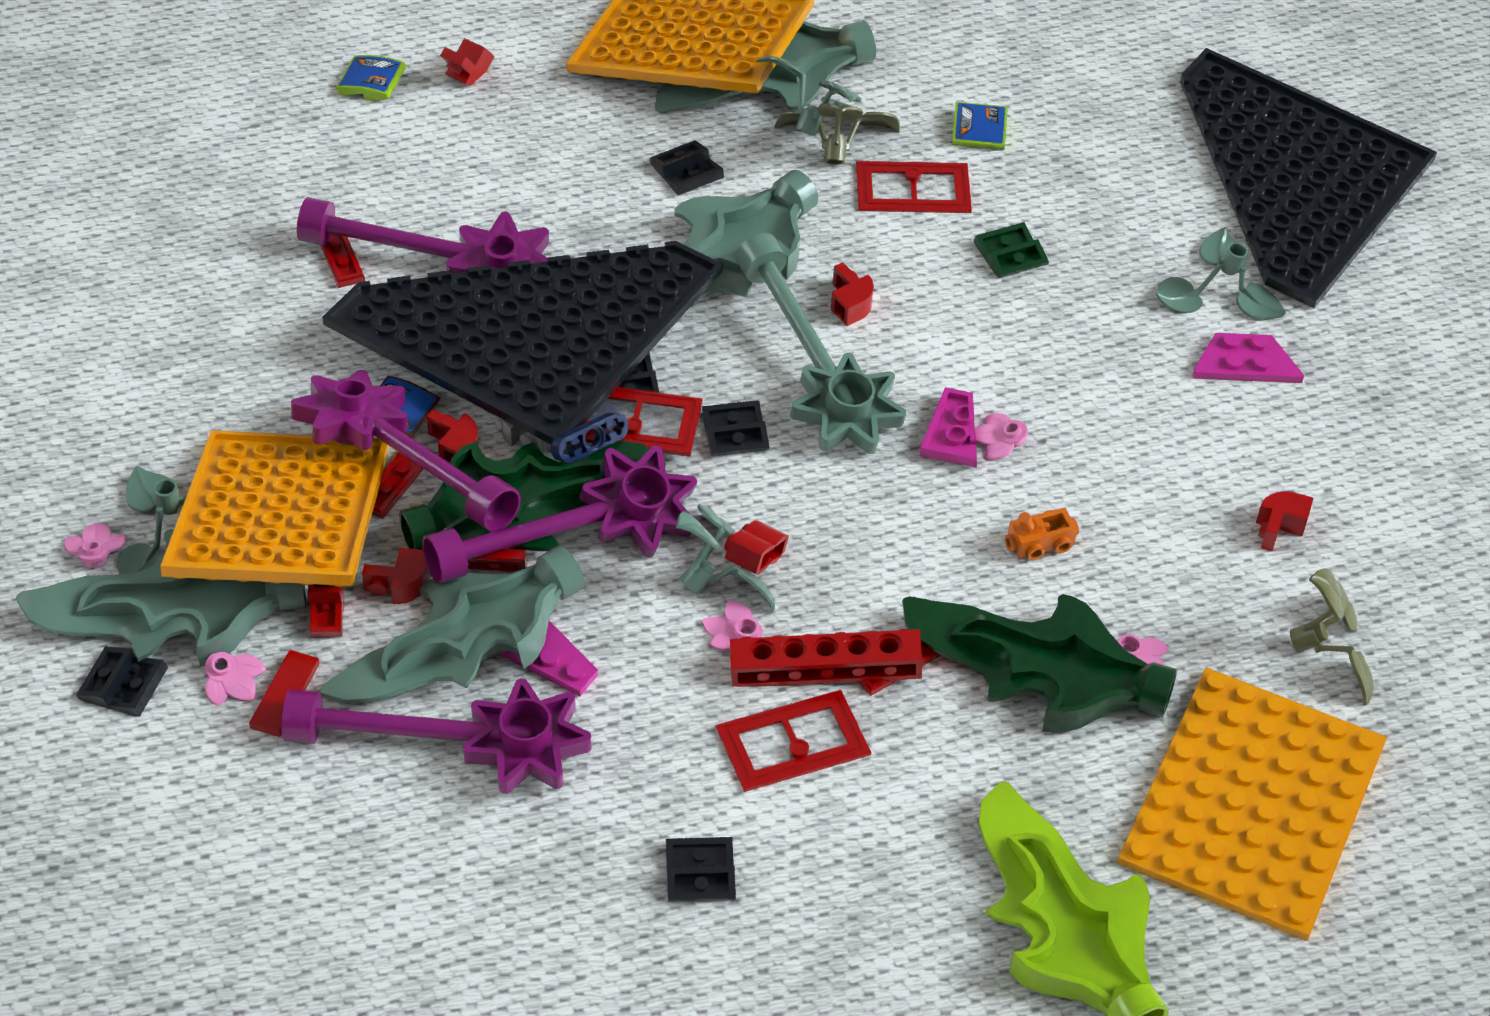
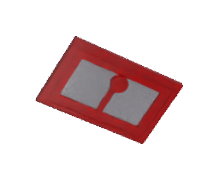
[856,161,972,213]
[585,387,703,457]
[715,690,872,792]

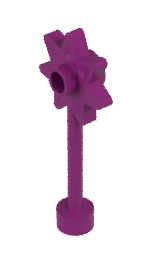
[297,197,549,274]
[291,370,521,532]
[422,445,697,584]
[282,678,592,794]

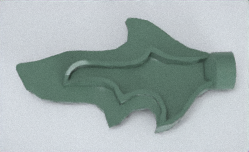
[655,20,876,113]
[674,170,818,302]
[16,529,306,667]
[320,545,585,704]

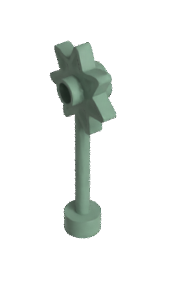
[735,233,906,454]

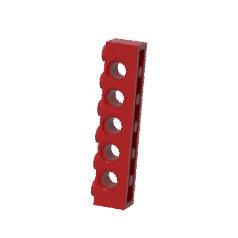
[730,629,922,687]

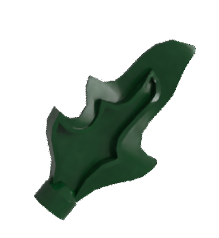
[399,440,666,551]
[902,594,1178,733]

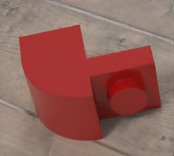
[440,38,495,86]
[831,262,874,326]
[426,409,479,463]
[1256,491,1314,551]
[362,548,430,604]
[307,584,344,638]

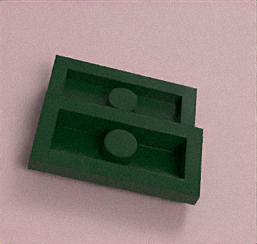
[974,222,1049,278]

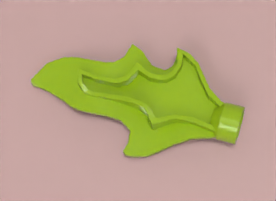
[978,781,1169,1016]

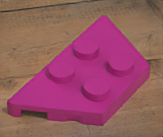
[1193,333,1304,383]

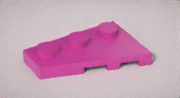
[920,387,977,468]
[501,621,598,697]

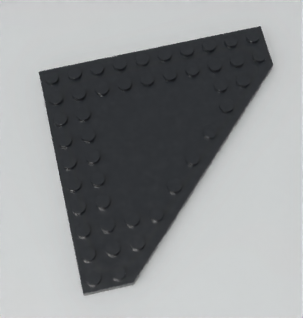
[1180,48,1437,308]
[322,241,723,445]

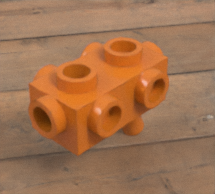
[1005,508,1079,560]

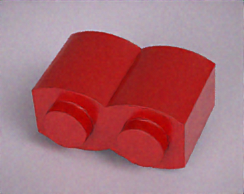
[724,520,789,575]

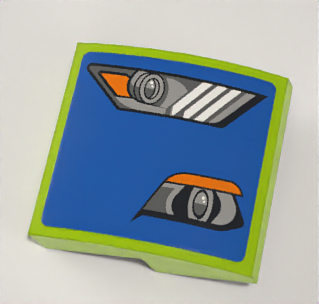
[336,55,407,101]
[952,101,1008,150]

